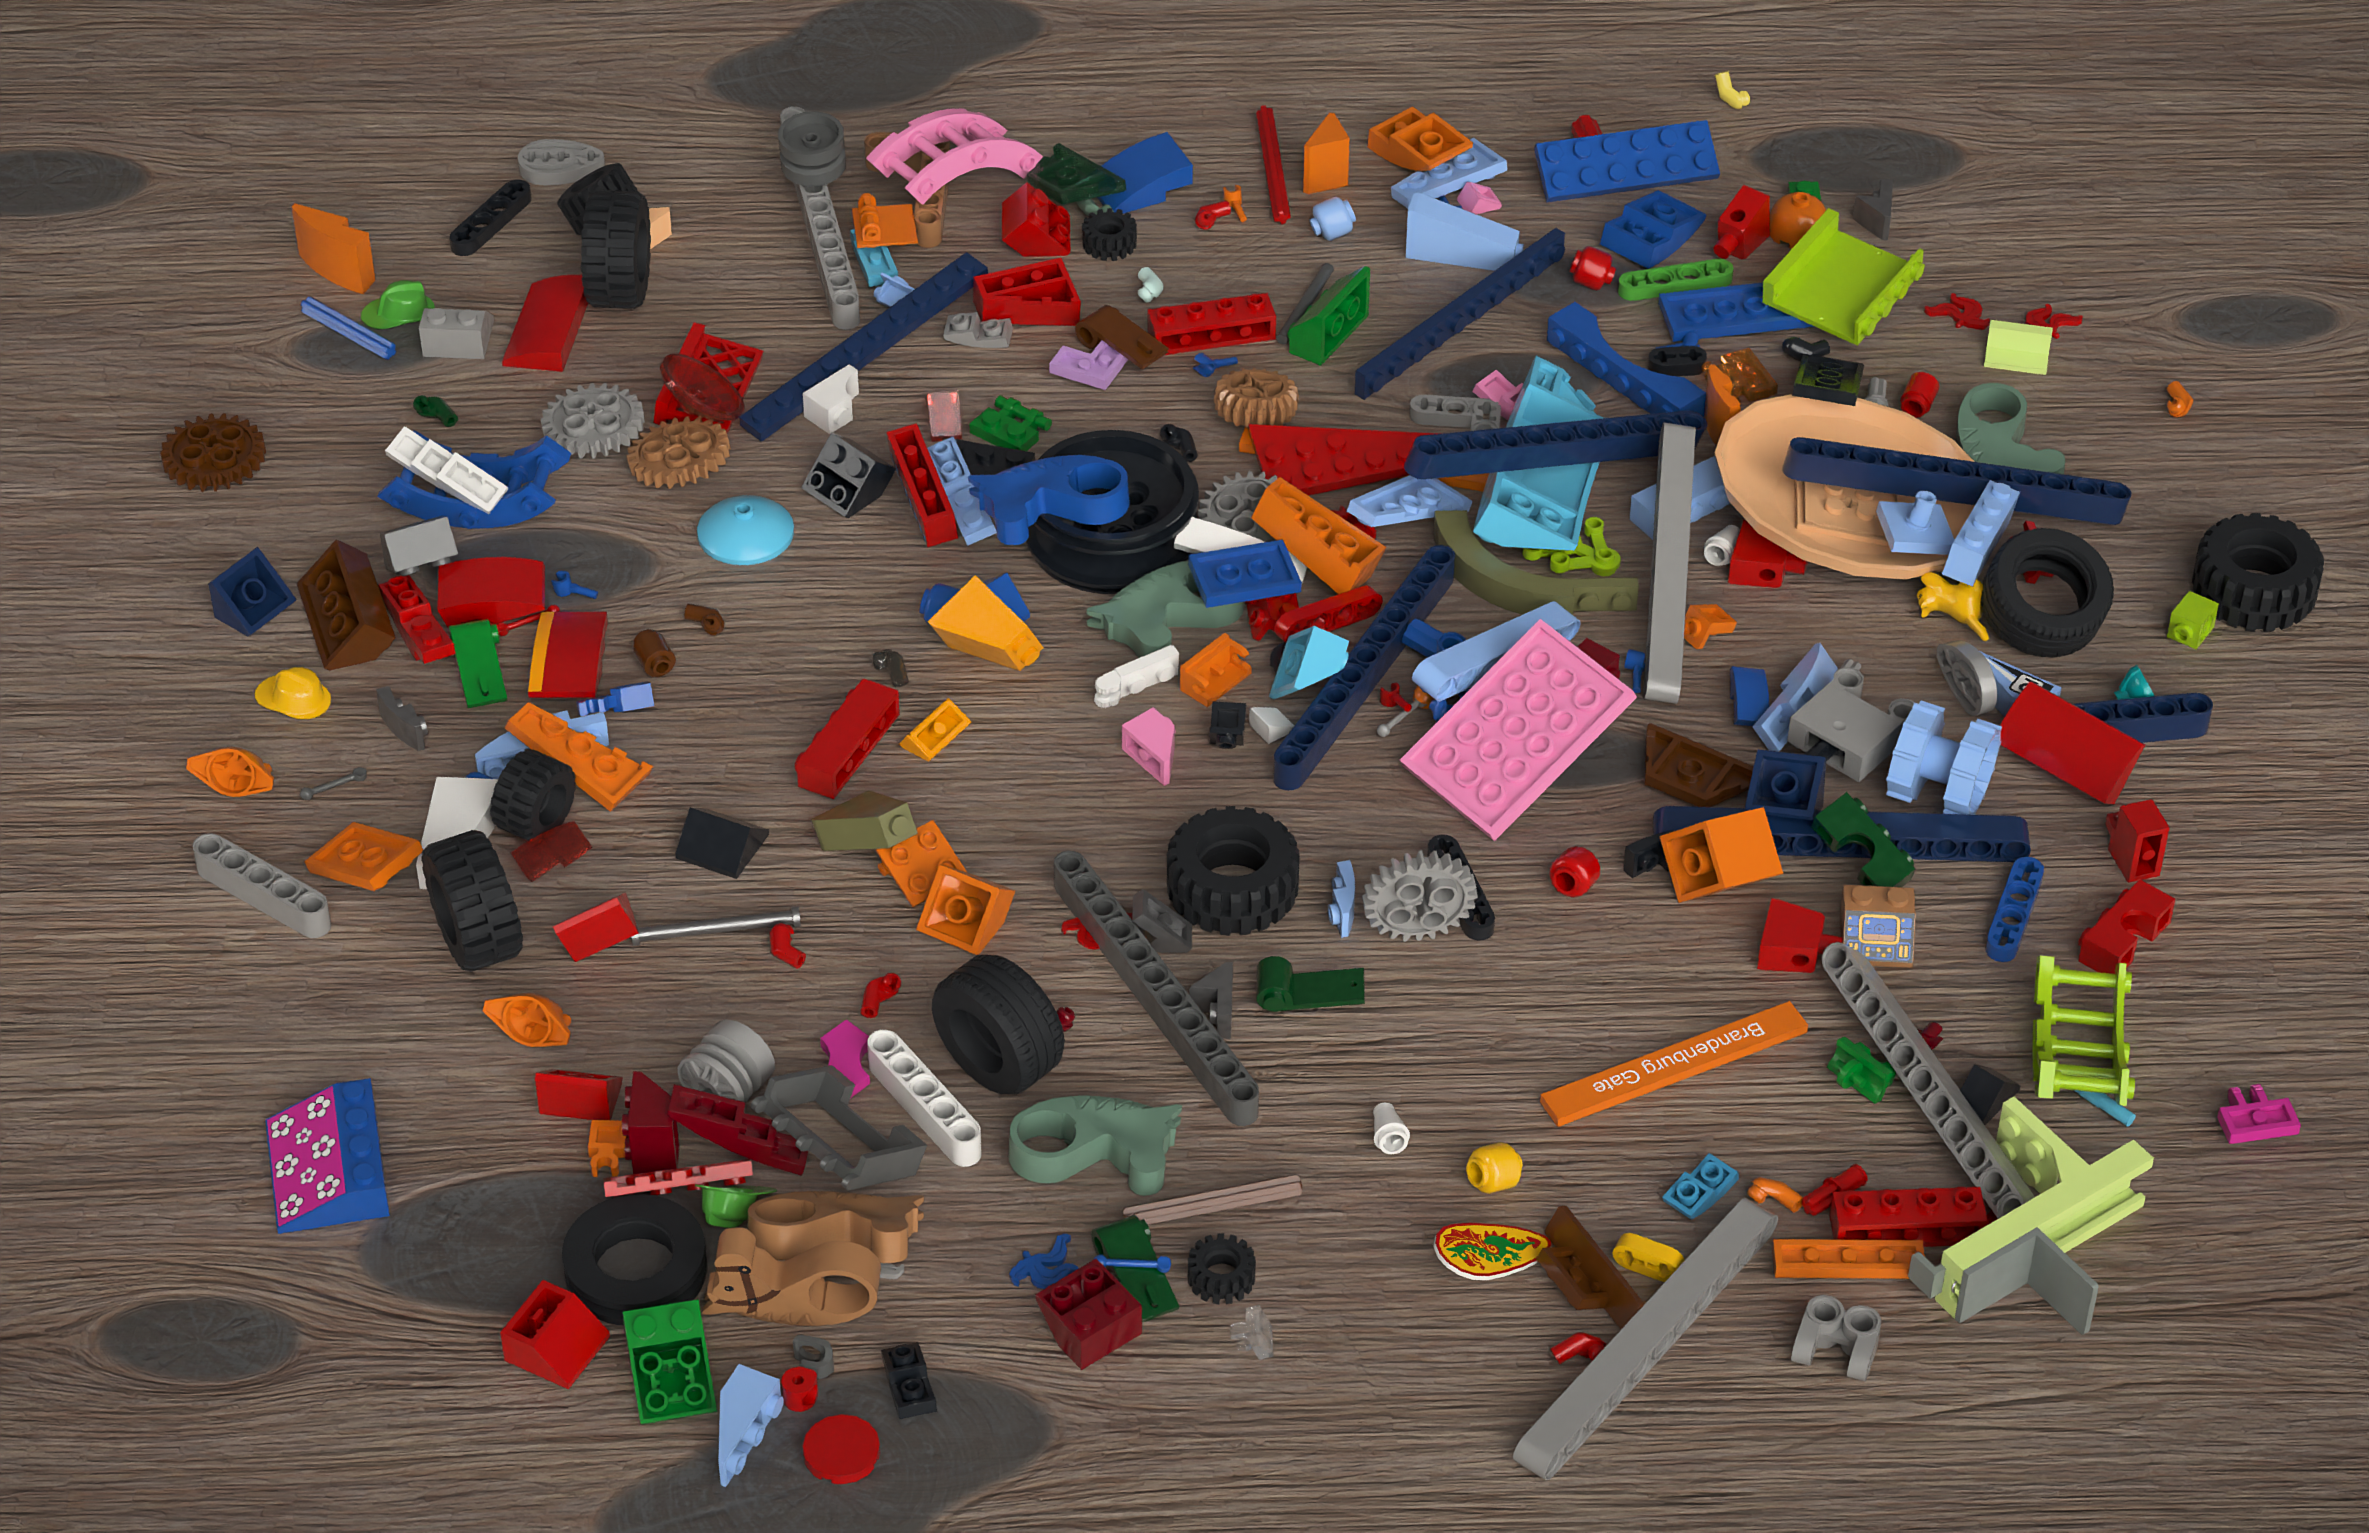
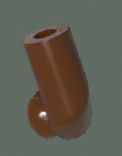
[684,603,725,635]

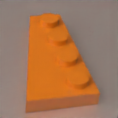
[505,702,654,812]

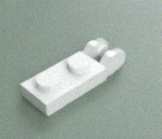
[1094,645,1179,709]

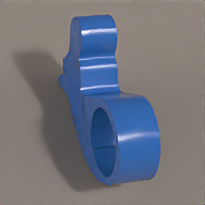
[968,455,1130,545]

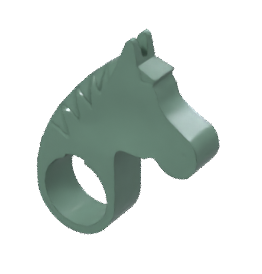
[1956,383,2065,474]
[1087,561,1245,658]
[1008,1096,1182,1196]

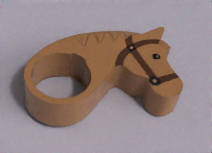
[702,1227,881,1326]

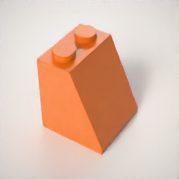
[1659,807,1783,903]

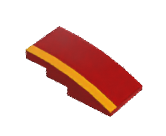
[528,612,608,698]

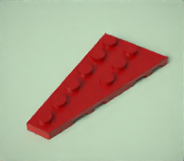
[1248,424,1442,496]

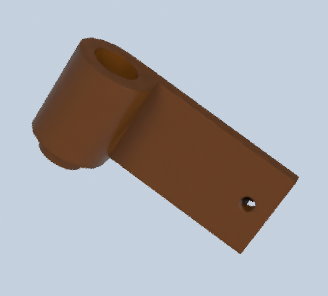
[1075,305,1169,370]

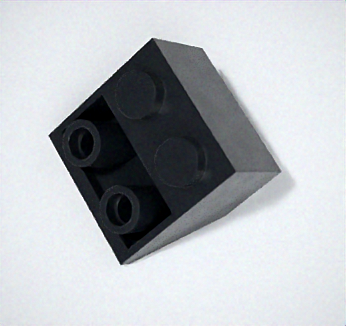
[801,432,896,518]

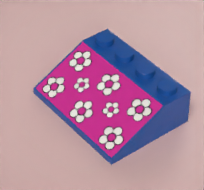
[265,1078,390,1234]

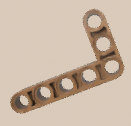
[864,132,950,248]

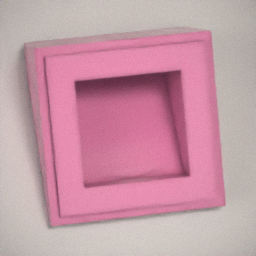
[1457,182,1502,215]

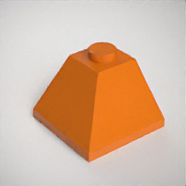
[916,864,1015,955]

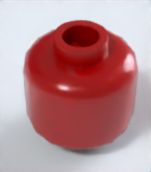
[1569,246,1616,291]
[1549,846,1600,898]

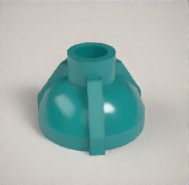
[2114,665,2155,700]

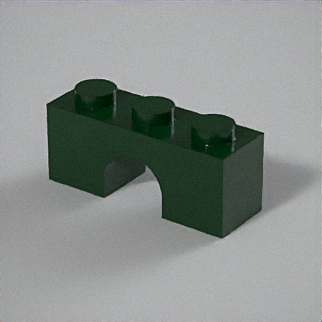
[1811,792,1916,887]

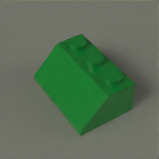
[1287,266,1370,366]

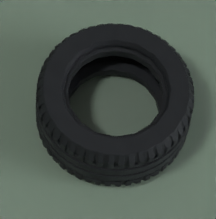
[1981,528,2114,658]

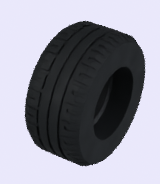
[932,955,1065,1094]

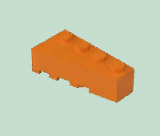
[1251,477,1387,594]

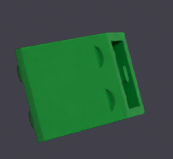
[623,1299,717,1425]

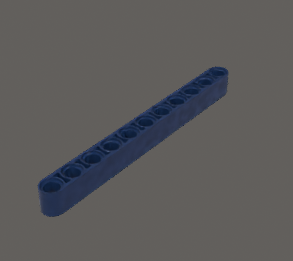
[1404,411,1707,479]
[1782,437,2132,525]
[1274,545,1455,791]
[1653,806,2031,862]

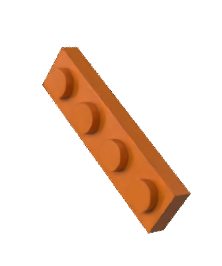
[1772,1239,1925,1279]

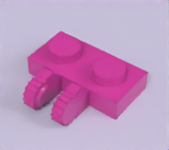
[2217,1084,2301,1144]

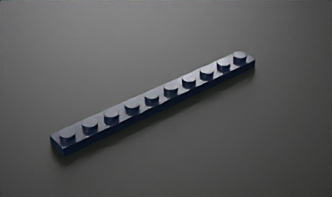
[1355,228,1565,400]
[739,252,988,442]

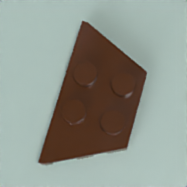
[1645,723,1754,807]

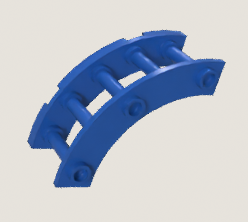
[377,430,571,529]

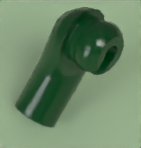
[413,395,458,427]

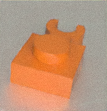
[588,1120,628,1177]

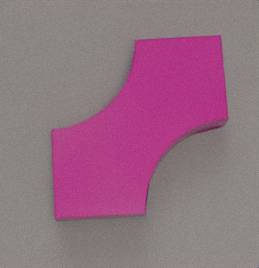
[820,1019,870,1099]

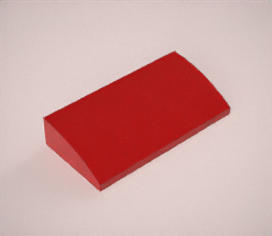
[502,275,588,372]
[2000,681,2146,805]

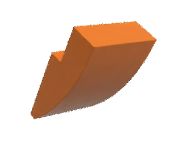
[1367,106,1473,171]
[292,203,375,295]

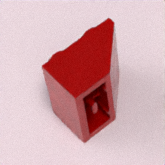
[1002,182,1071,257]
[500,1280,610,1390]

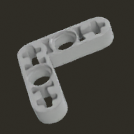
[1410,395,1501,431]

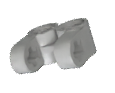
[1791,1295,1881,1382]

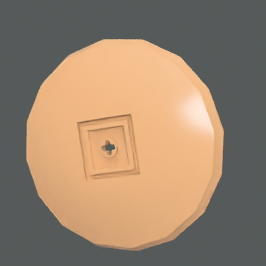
[1714,394,1975,579]

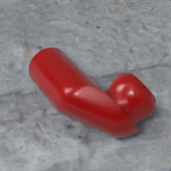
[1195,200,1231,230]
[769,923,806,969]

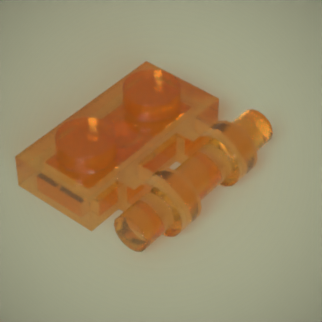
[1702,348,1778,404]

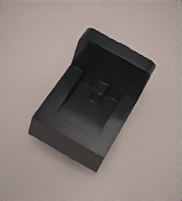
[1209,701,1246,749]

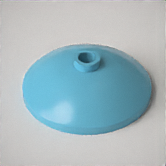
[697,495,794,565]

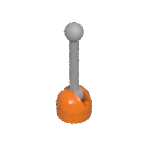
[1377,686,1434,737]

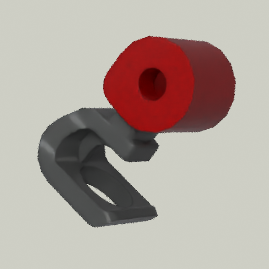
[781,1335,834,1412]

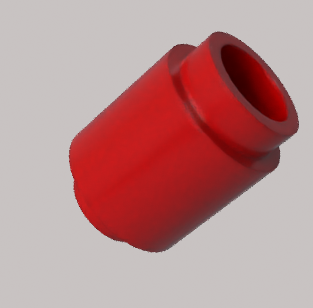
[1900,372,1939,418]

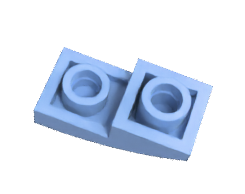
[1328,860,1355,938]

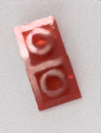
[511,821,593,882]

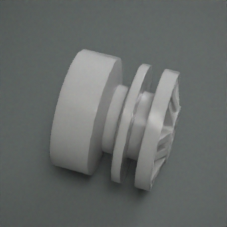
[677,1019,775,1103]

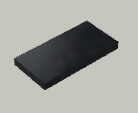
[1792,354,1864,406]

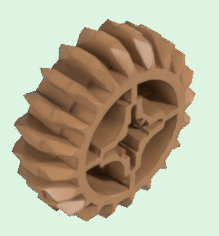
[1214,367,1299,429]

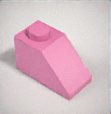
[1122,707,1176,786]

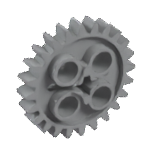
[541,383,645,459]
[1198,471,1277,542]
[1362,850,1478,942]

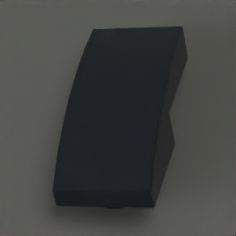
[1624,830,1677,879]
[881,1342,937,1419]

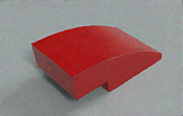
[437,557,545,628]

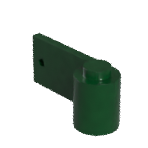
[1257,956,1365,1012]
[1091,1215,1180,1322]

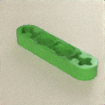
[1618,259,1734,301]

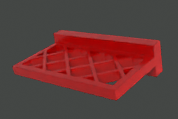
[653,322,764,434]

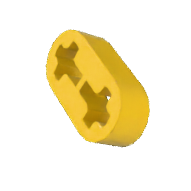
[1612,1233,1685,1282]

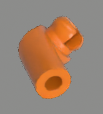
[2167,381,2193,418]
[1747,1177,1803,1213]

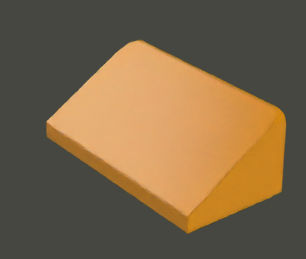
[899,698,971,762]

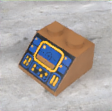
[1840,885,1916,968]

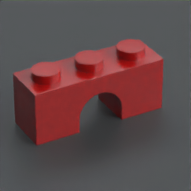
[2078,879,2176,974]

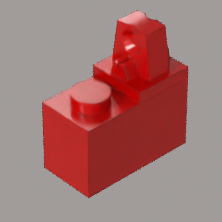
[2105,799,2170,883]

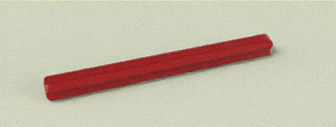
[1256,105,1291,224]

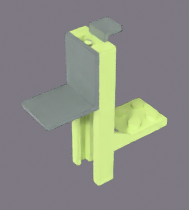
[1908,1097,2154,1335]

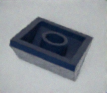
[208,547,297,637]
[1745,749,1826,820]

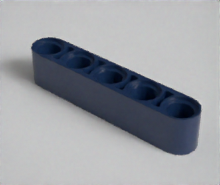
[2074,693,2213,743]

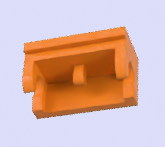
[1180,633,1252,707]

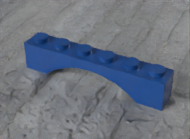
[1547,302,1706,417]

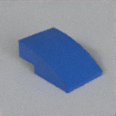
[1086,132,1193,214]
[1600,190,1707,269]

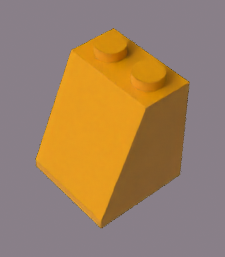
[928,575,1043,671]

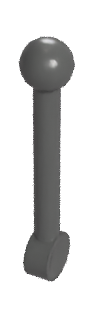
[300,767,367,800]

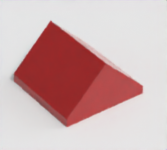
[553,893,639,962]
[535,1069,623,1120]

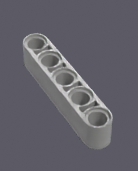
[192,833,331,938]

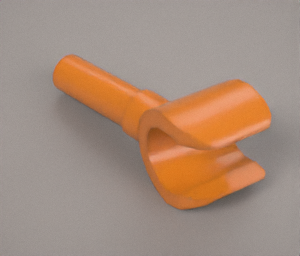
[1223,185,1247,222]

